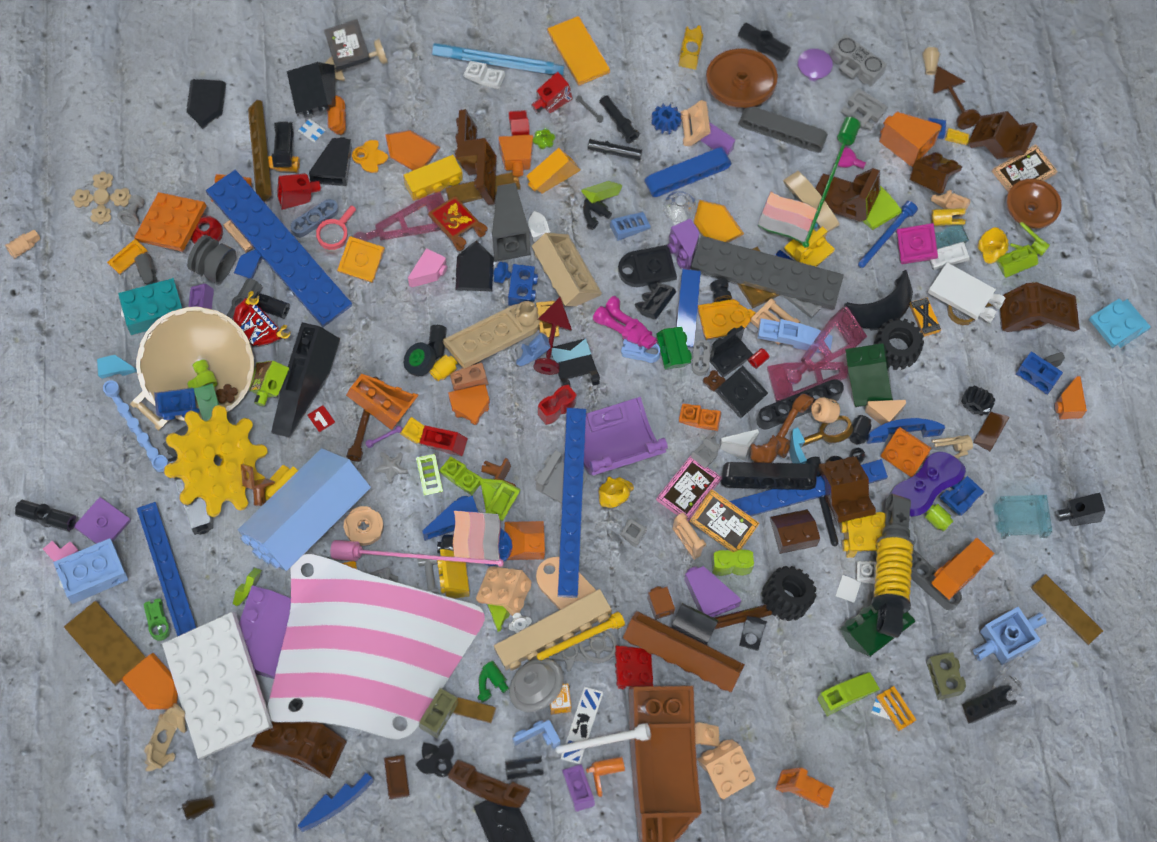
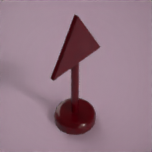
[533,297,572,375]

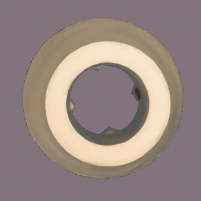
[922,47,940,75]

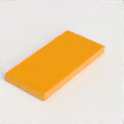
[547,16,610,86]

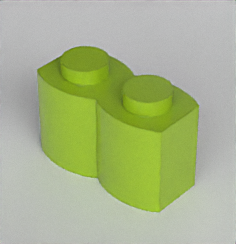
[711,550,754,576]

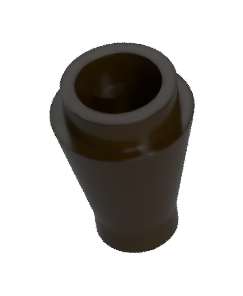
[181,796,214,820]

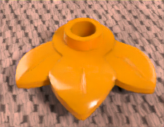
[352,140,388,173]

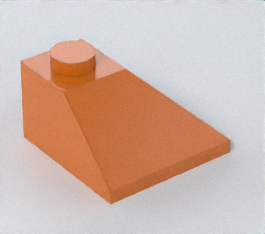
[505,521,545,560]

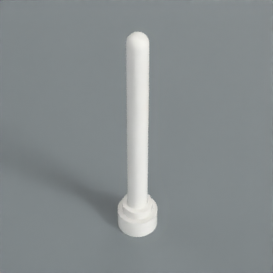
[555,723,651,754]

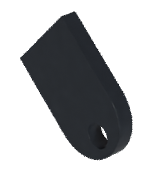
[618,244,677,287]

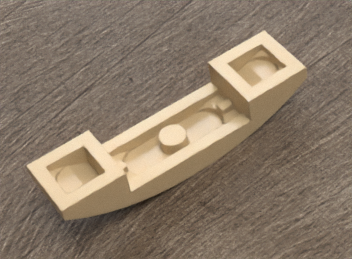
[783,171,840,233]

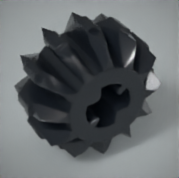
[961,385,996,416]

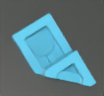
[97,355,137,379]
[789,427,807,464]

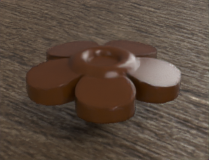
[216,384,238,404]

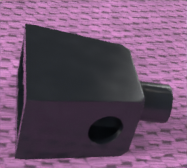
[1057,492,1106,526]

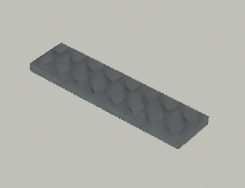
[691,236,844,309]

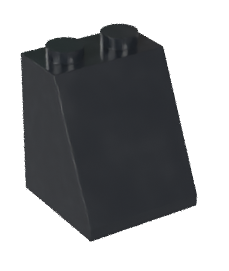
[287,62,336,117]

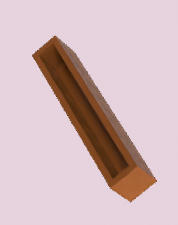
[623,611,745,692]

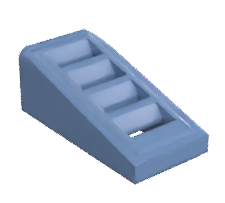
[610,212,651,241]

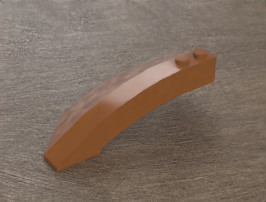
[629,686,702,842]

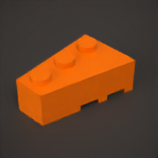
[346,374,419,430]
[931,538,995,600]

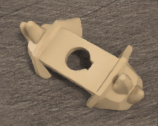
[144,703,187,771]

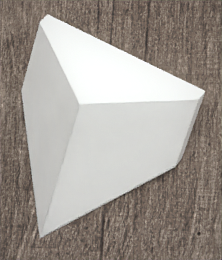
[720,429,759,461]

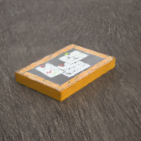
[689,489,759,552]

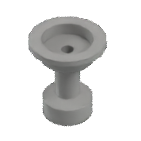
[117,195,144,226]

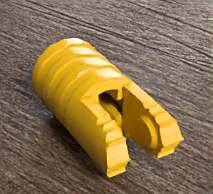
[931,208,966,226]

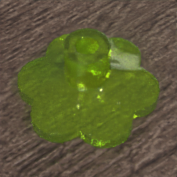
[533,129,555,149]

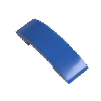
[866,418,945,444]

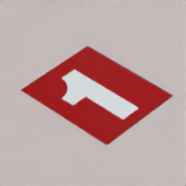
[307,405,335,432]

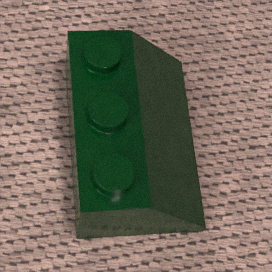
[840,604,916,657]

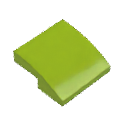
[862,186,902,230]

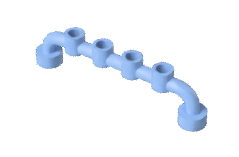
[103,380,169,472]

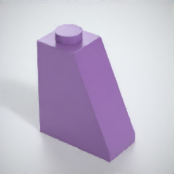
[684,566,741,617]

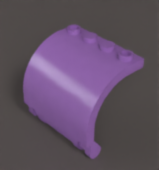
[584,397,668,476]

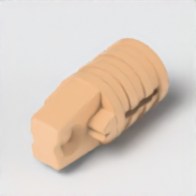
[5,230,40,259]

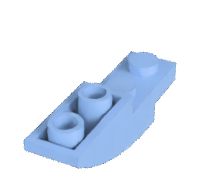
[757,318,833,355]

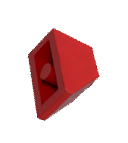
[419,425,468,456]

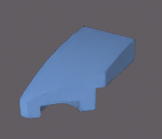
[516,332,551,366]

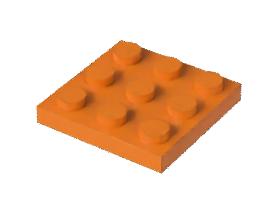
[134,192,207,252]

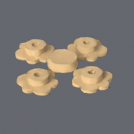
[72,171,131,225]

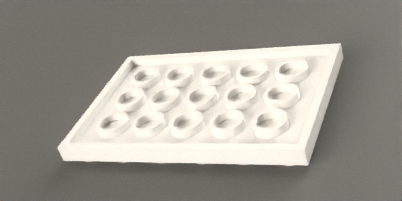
[162,612,273,759]

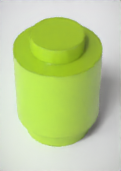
[925,504,954,532]

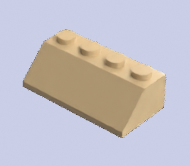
[532,233,602,306]

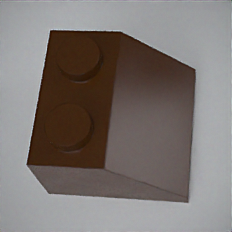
[770,509,820,554]

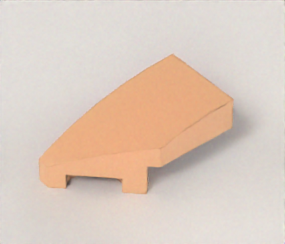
[931,190,970,217]

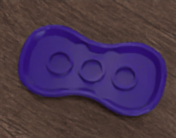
[890,452,966,517]

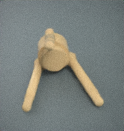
[932,435,973,458]

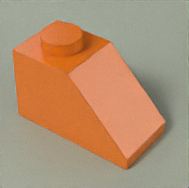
[1055,376,1087,420]

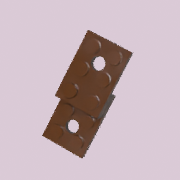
[455,109,497,205]

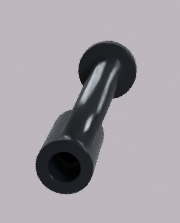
[583,197,612,230]

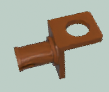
[481,458,516,487]
[241,464,275,506]

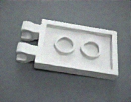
[928,263,1005,323]

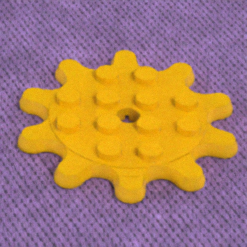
[164,405,267,517]

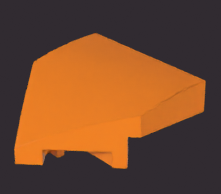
[448,384,490,425]

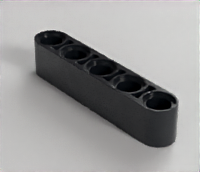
[756,379,844,430]
[721,462,818,490]

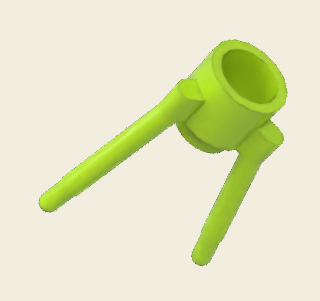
[1010,222,1050,257]

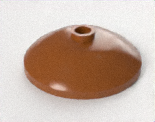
[1006,179,1062,228]

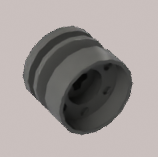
[187,235,236,284]

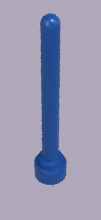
[858,201,918,268]

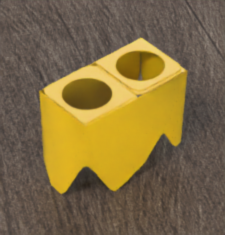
[678,25,705,70]

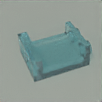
[994,495,1052,539]

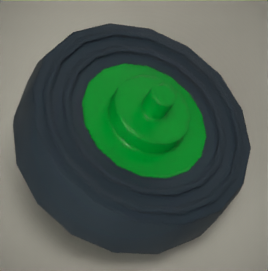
[403,342,436,377]

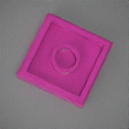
[897,223,938,264]

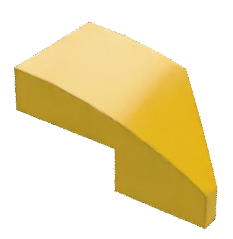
[400,417,424,444]

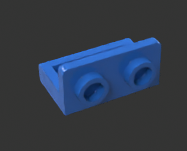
[154,388,200,420]

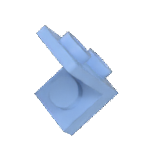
[513,720,561,749]

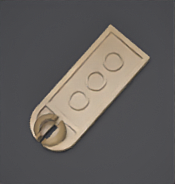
[443,301,540,369]

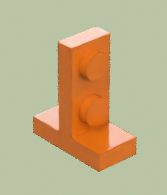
[776,767,834,808]

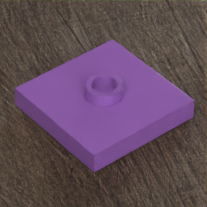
[74,497,131,544]

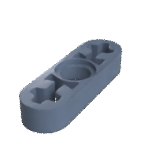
[291,199,338,238]

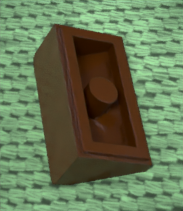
[973,412,1010,452]

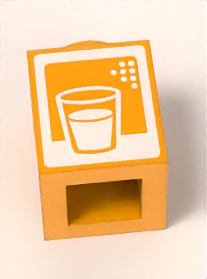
[550,683,571,715]

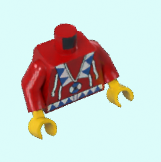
[232,291,291,347]

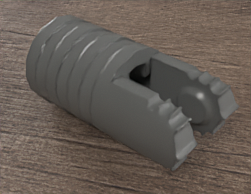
[134,253,158,285]

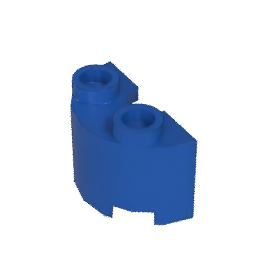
[940,476,985,516]

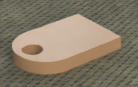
[536,557,596,610]

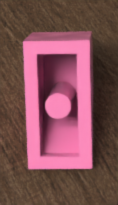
[408,248,448,287]

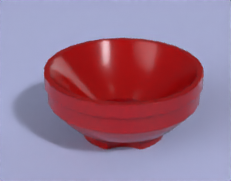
[190,215,223,244]

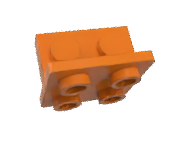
[881,427,931,477]

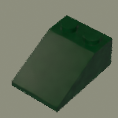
[845,343,893,407]

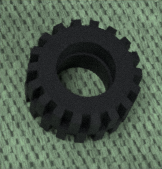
[874,318,924,370]
[762,566,817,621]

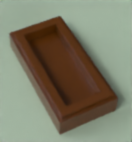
[384,755,410,800]

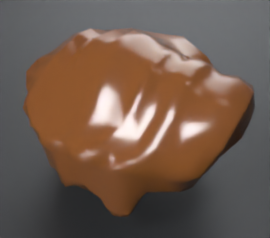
[750,435,781,463]

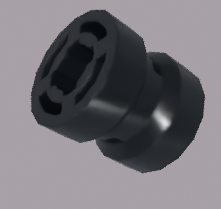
[710,279,732,302]

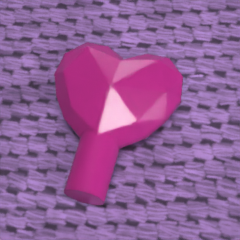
[835,147,866,169]

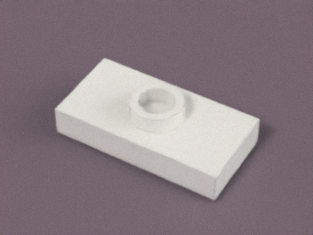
[930,242,969,270]

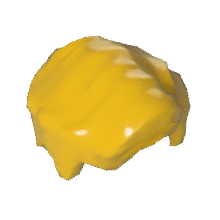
[977,227,1009,264]
[598,476,634,508]

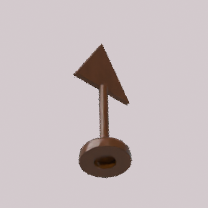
[933,66,981,130]

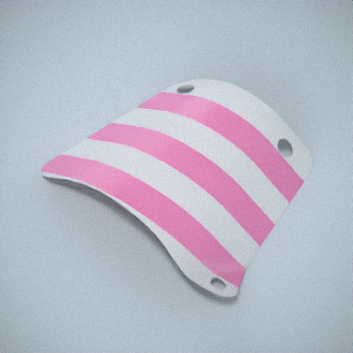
[267,554,485,739]

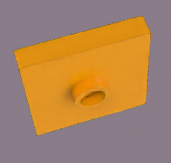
[337,236,385,283]

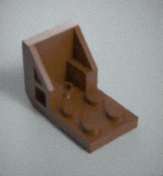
[815,168,881,222]
[1000,282,1080,332]
[251,721,347,779]

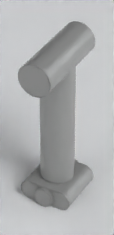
[418,559,439,594]

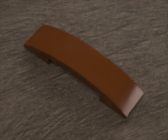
[448,760,531,808]

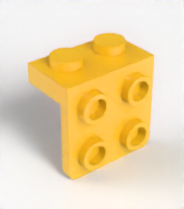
[840,512,886,558]

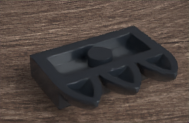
[635,283,676,319]

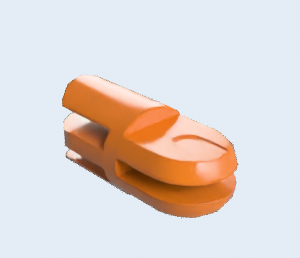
[327,95,346,135]

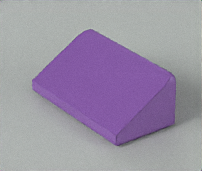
[700,122,735,155]
[188,283,214,309]

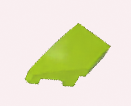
[232,568,262,606]
[487,604,510,632]

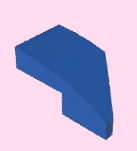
[234,250,263,279]

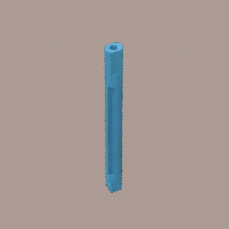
[432,43,565,75]

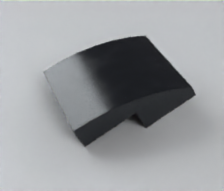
[670,603,719,645]

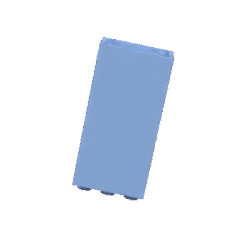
[238,448,371,571]

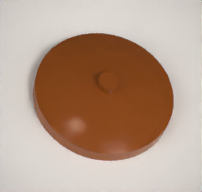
[706,48,778,108]

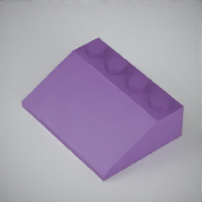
[239,586,291,679]

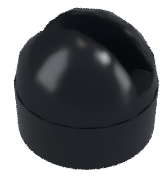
[849,447,865,463]

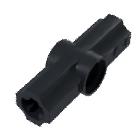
[738,22,791,61]
[15,499,76,532]

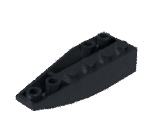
[271,322,340,438]

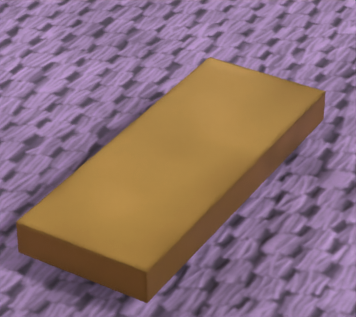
[453,697,496,723]

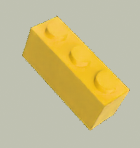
[403,155,463,201]

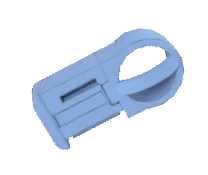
[621,339,661,363]

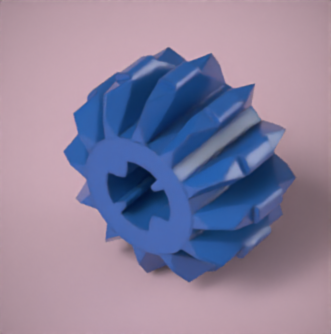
[651,103,681,134]

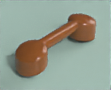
[776,394,814,458]

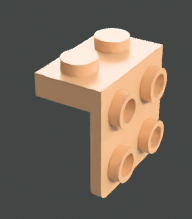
[476,567,532,616]
[697,739,755,799]

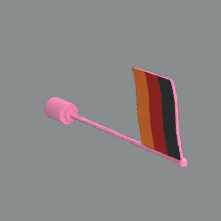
[330,511,504,567]

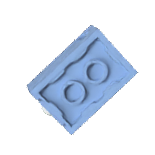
[53,538,129,604]

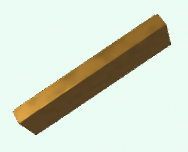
[446,172,521,204]
[1031,574,1103,645]

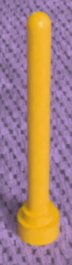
[537,611,625,661]

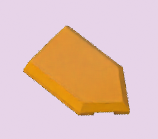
[693,199,744,243]
[697,299,756,340]

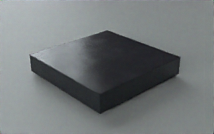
[715,366,768,419]

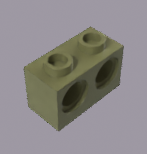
[926,652,966,700]
[419,688,458,738]

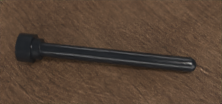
[806,456,839,546]

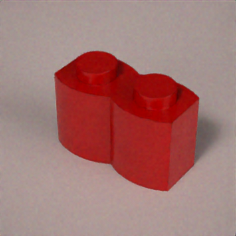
[538,385,577,425]

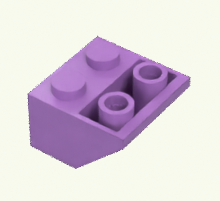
[667,218,699,270]

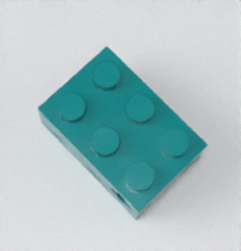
[118,278,183,335]

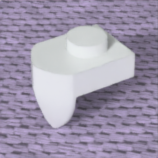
[528,211,550,242]

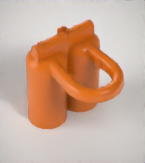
[586,757,625,797]

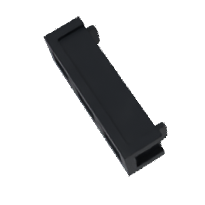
[272,121,294,168]

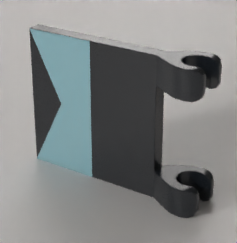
[551,338,600,387]

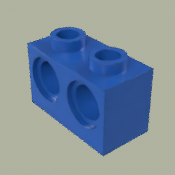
[508,264,538,306]
[1016,351,1063,395]

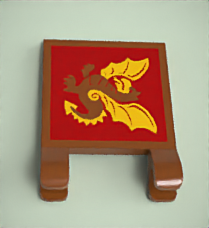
[428,196,488,251]

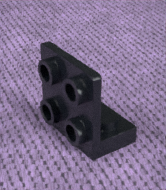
[710,326,753,377]

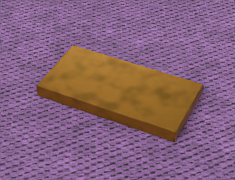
[64,601,146,686]

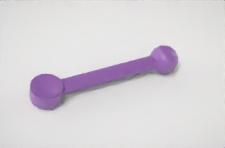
[366,425,403,448]

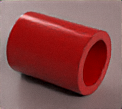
[748,348,770,369]

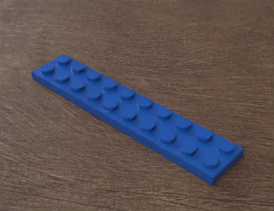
[206,169,352,328]

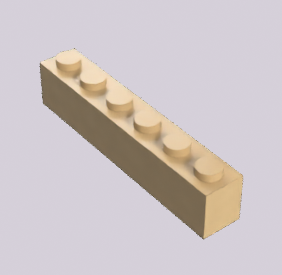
[494,589,612,671]

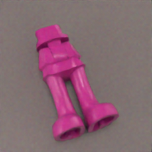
[593,296,657,349]

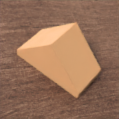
[865,400,906,425]

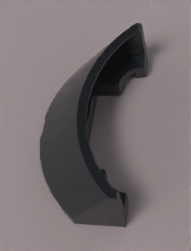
[841,270,913,331]

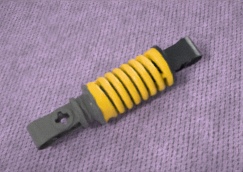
[872,493,914,638]

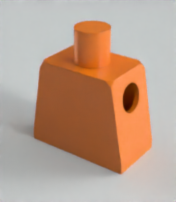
[499,135,533,177]

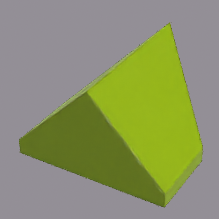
[480,478,521,521]

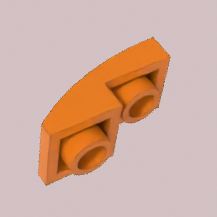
[679,404,722,431]

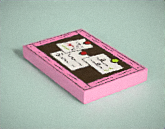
[656,456,721,521]

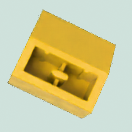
[437,549,470,599]

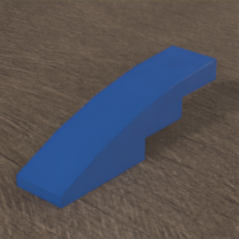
[676,269,701,348]
[298,773,374,832]

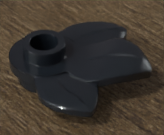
[416,739,454,778]

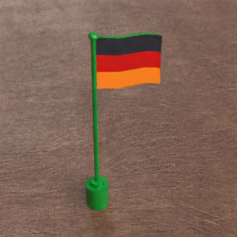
[758,117,861,248]

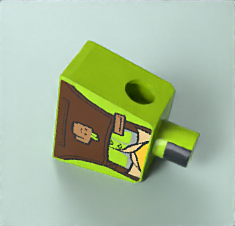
[249,360,289,407]

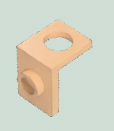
[695,722,719,747]

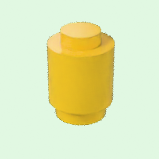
[429,354,457,382]

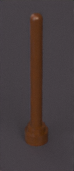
[346,376,379,462]

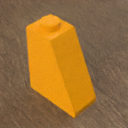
[526,148,581,194]

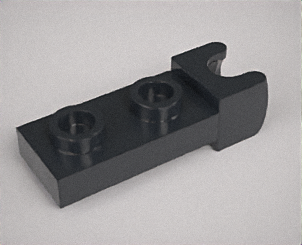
[962,685,1017,724]

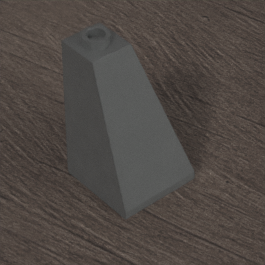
[492,183,531,262]

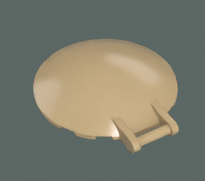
[130,307,254,431]

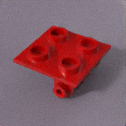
[614,646,653,689]

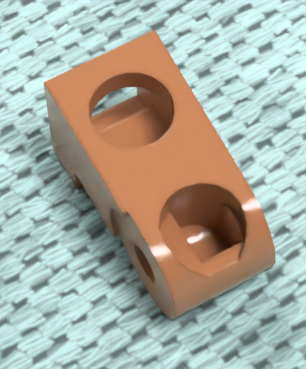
[450,363,489,391]

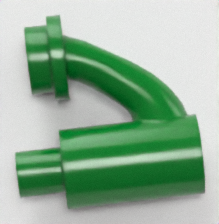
[477,661,509,703]

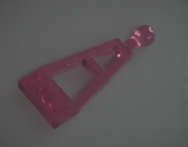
[353,192,445,241]
[787,306,867,384]
[767,362,849,402]

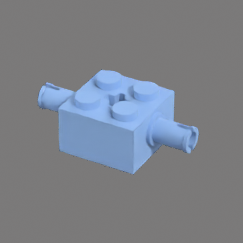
[973,607,1047,665]

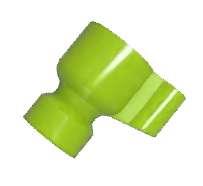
[187,360,218,394]

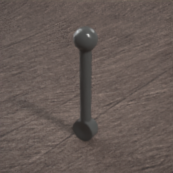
[576,95,604,123]

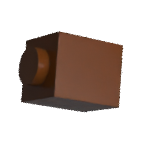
[647,586,675,620]

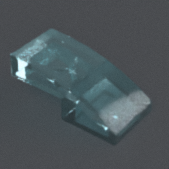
[935,225,969,249]

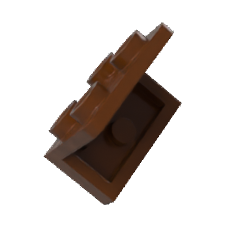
[910,152,963,194]

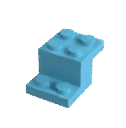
[1089,298,1151,348]

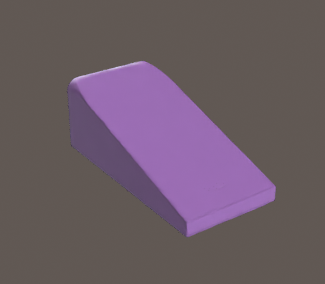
[562,764,595,812]

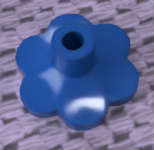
[493,261,511,283]

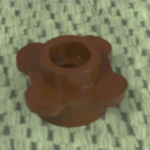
[703,370,726,392]

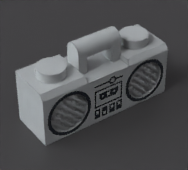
[830,34,887,87]

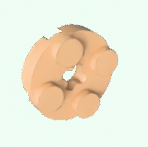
[344,506,383,546]

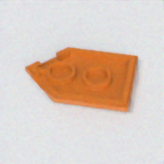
[385,130,440,170]
[122,653,178,710]

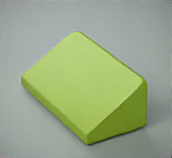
[581,181,622,203]
[996,245,1038,278]

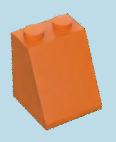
[879,112,942,167]

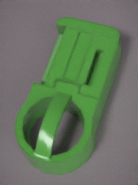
[144,599,170,641]

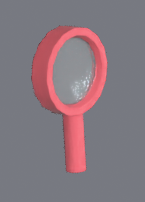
[316,205,356,250]

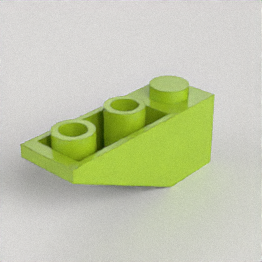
[817,672,880,717]

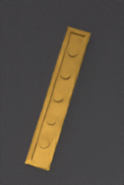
[248,100,272,202]

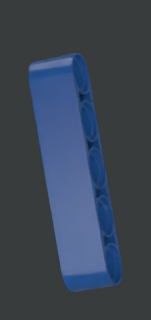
[644,147,732,197]

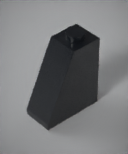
[309,137,352,186]

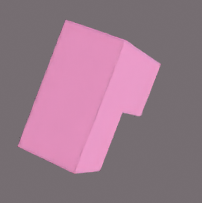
[43,541,79,562]

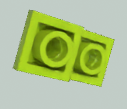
[439,456,482,496]

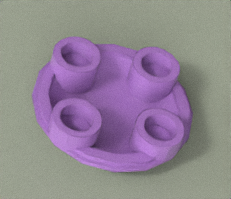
[797,49,833,81]

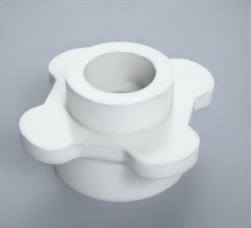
[508,612,532,633]

